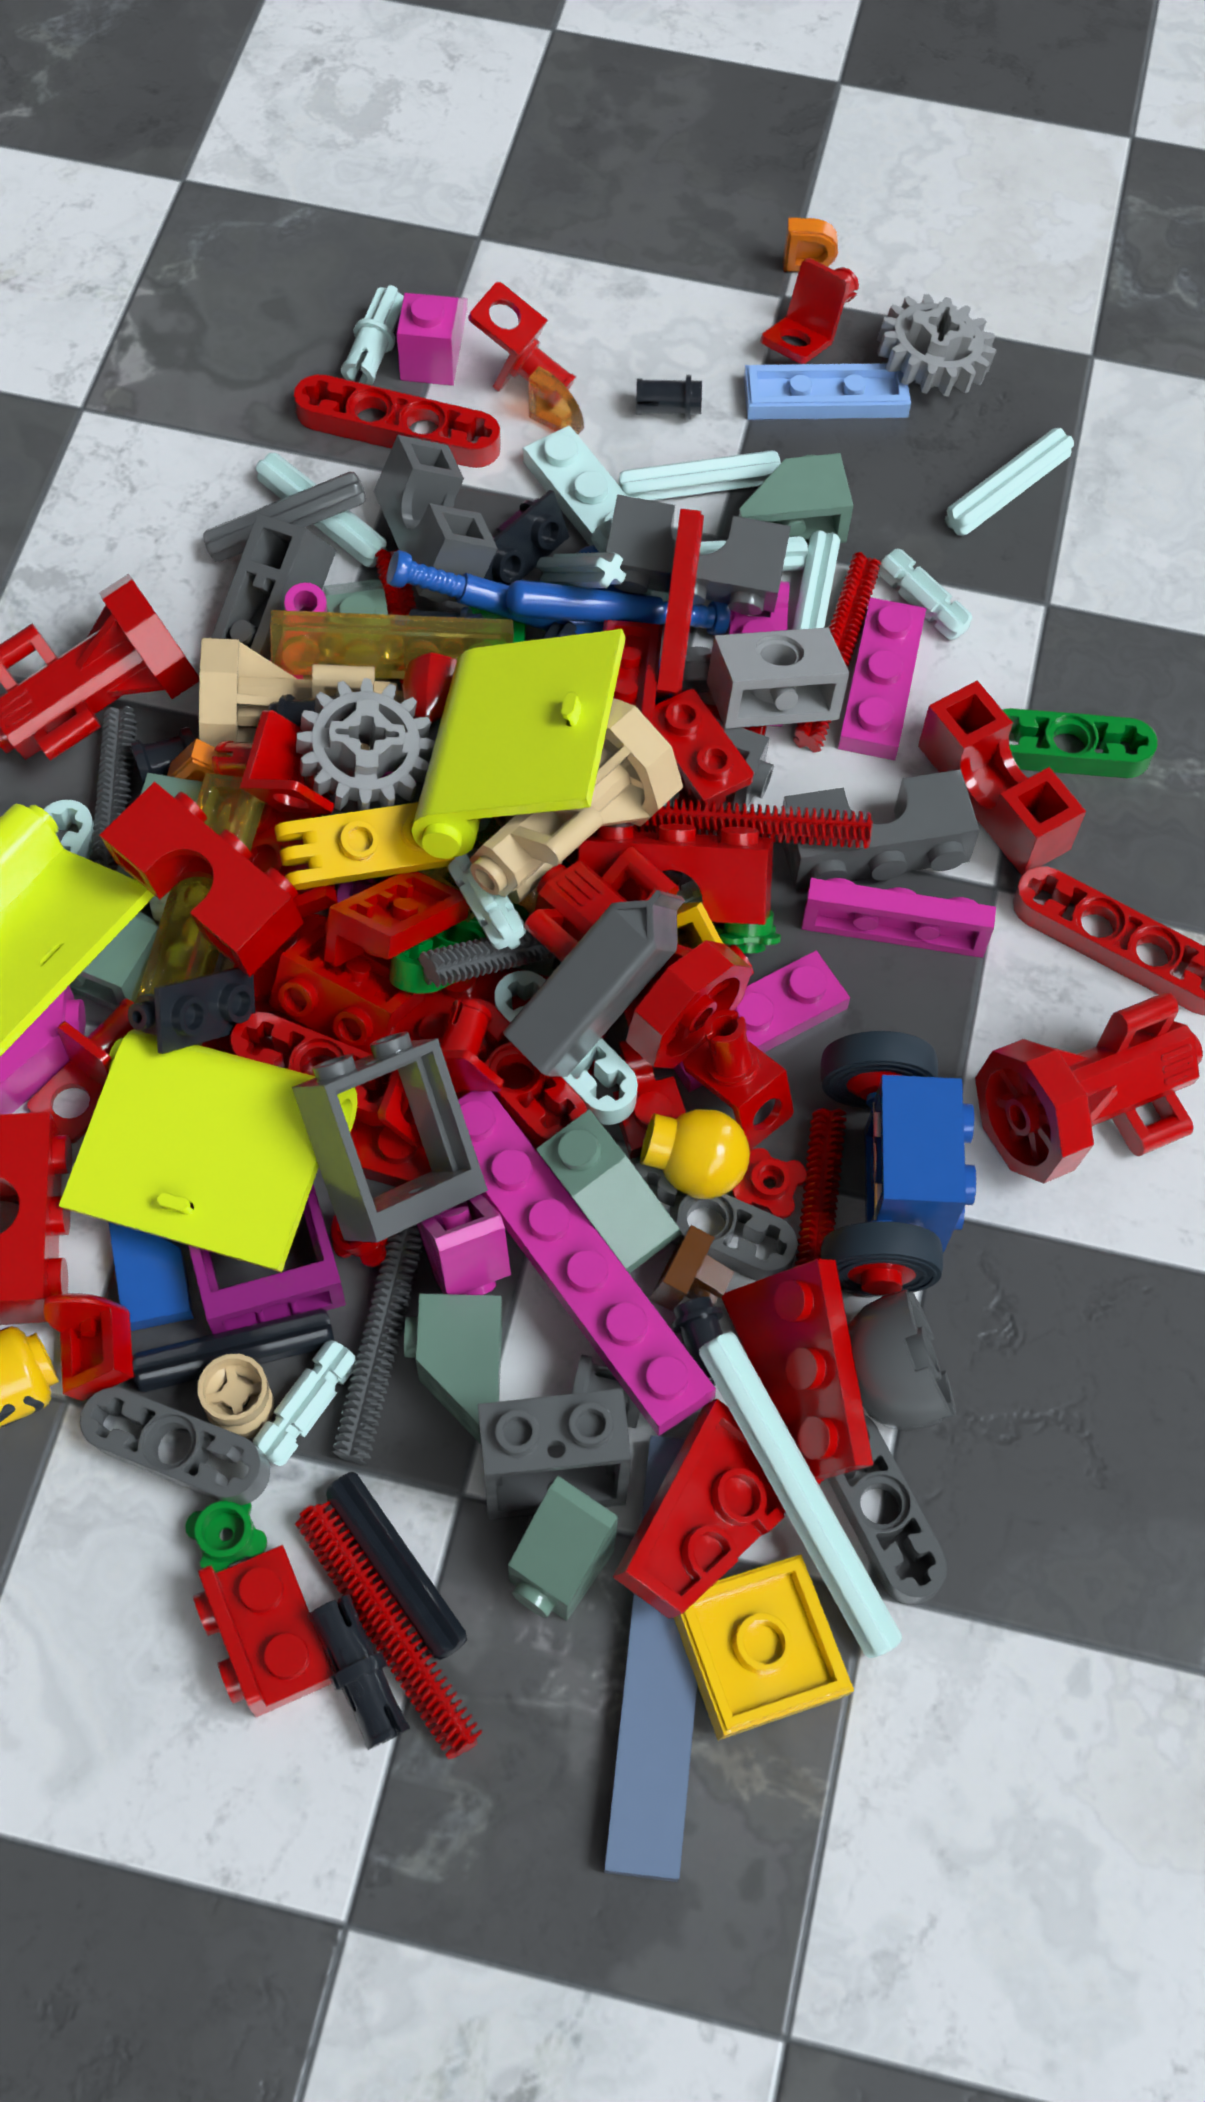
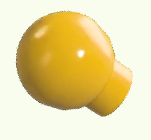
[640,1109,750,1199]

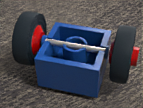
[820,1031,977,1296]

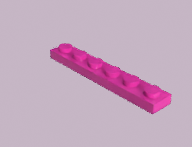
[458,1091,716,1437]

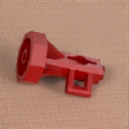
[0,573,200,761]
[524,846,753,1068]
[975,992,1203,1184]

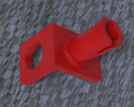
[760,258,859,364]
[468,282,577,406]
[212,710,335,814]
[27,998,135,1144]
[378,999,504,1147]
[683,1009,794,1150]

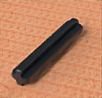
[132,1308,334,1392]
[325,1472,467,1660]

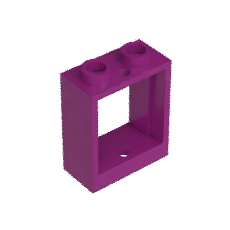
[188,1183,346,1334]

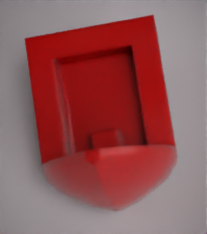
[403,652,457,725]
[43,1293,134,1401]

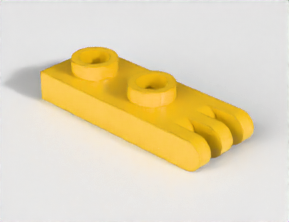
[274,802,455,890]

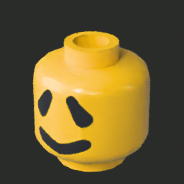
[0,1326,59,1428]

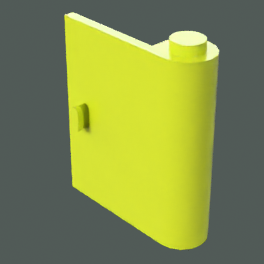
[411,629,626,859]
[0,803,154,1057]
[59,1029,358,1273]

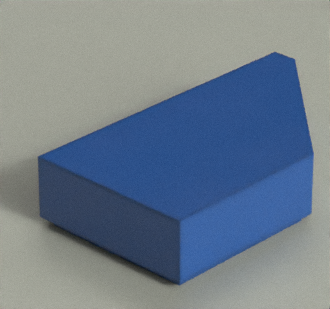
[108,1222,194,1331]

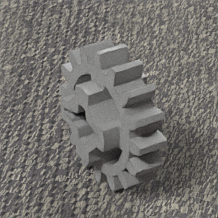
[877,294,996,396]
[296,678,435,811]

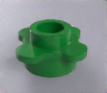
[715,910,781,953]
[185,1501,267,1573]

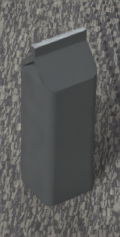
[503,890,685,1077]

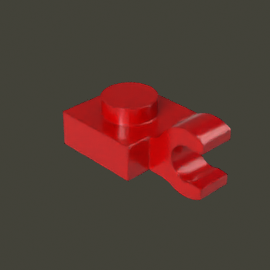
[612,1040,686,1159]

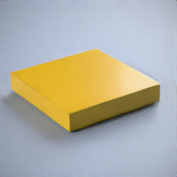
[673,1554,854,1740]

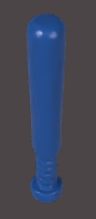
[387,550,604,635]
[506,580,731,635]

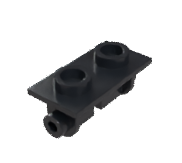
[484,490,570,586]
[128,967,255,1054]

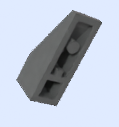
[198,513,337,677]

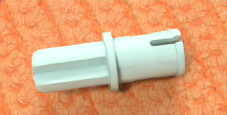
[341,285,404,386]

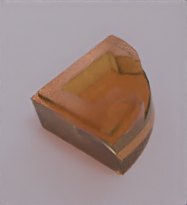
[528,366,584,435]

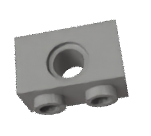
[707,627,849,729]

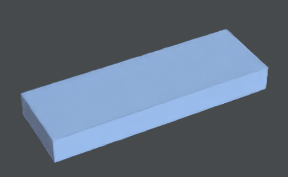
[744,363,911,420]

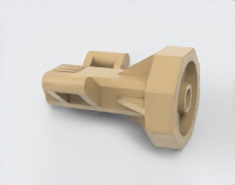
[199,638,405,756]
[470,698,683,904]

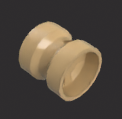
[198,1354,274,1439]

